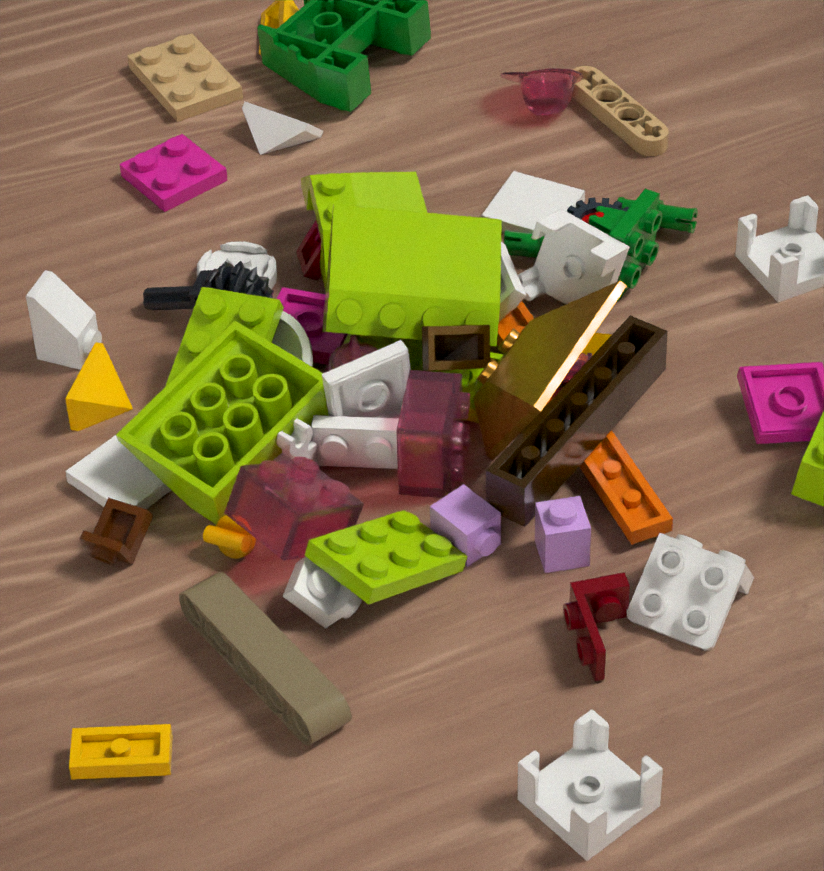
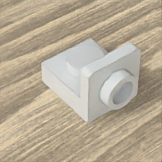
[283,557,362,628]

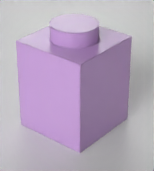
[430,484,501,567]
[535,496,591,573]

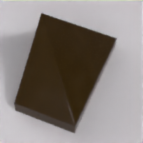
[422,325,490,371]

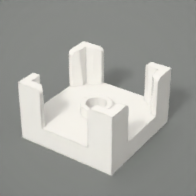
[735,195,824,302]
[518,209,630,304]
[518,709,663,861]

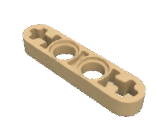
[569,66,669,156]

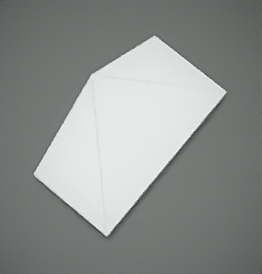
[242,101,323,155]

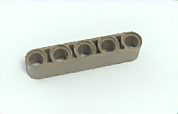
[179,571,352,746]

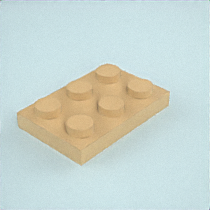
[127,33,243,122]

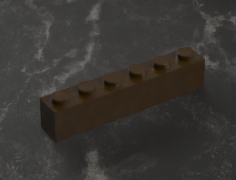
[486,315,668,527]

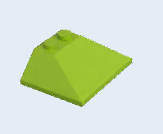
[301,172,428,291]

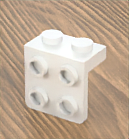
[311,415,408,469]
[627,533,754,651]

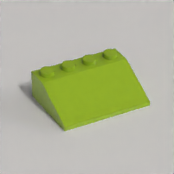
[322,204,502,347]
[116,320,329,524]

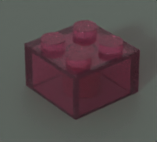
[396,370,470,498]
[224,456,364,561]

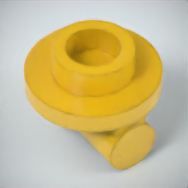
[203,513,256,559]

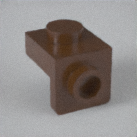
[79,497,153,566]

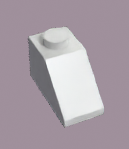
[26,270,102,370]

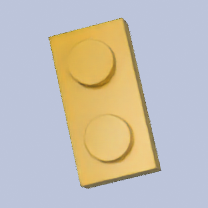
[69,724,173,780]

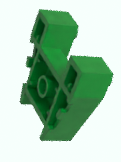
[257,0,431,112]

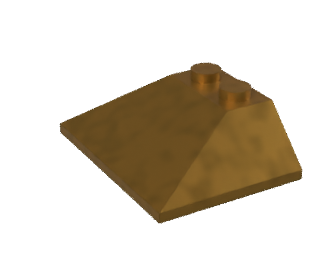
[473,281,627,460]

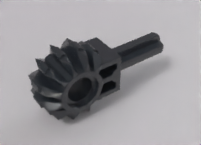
[143,261,274,310]

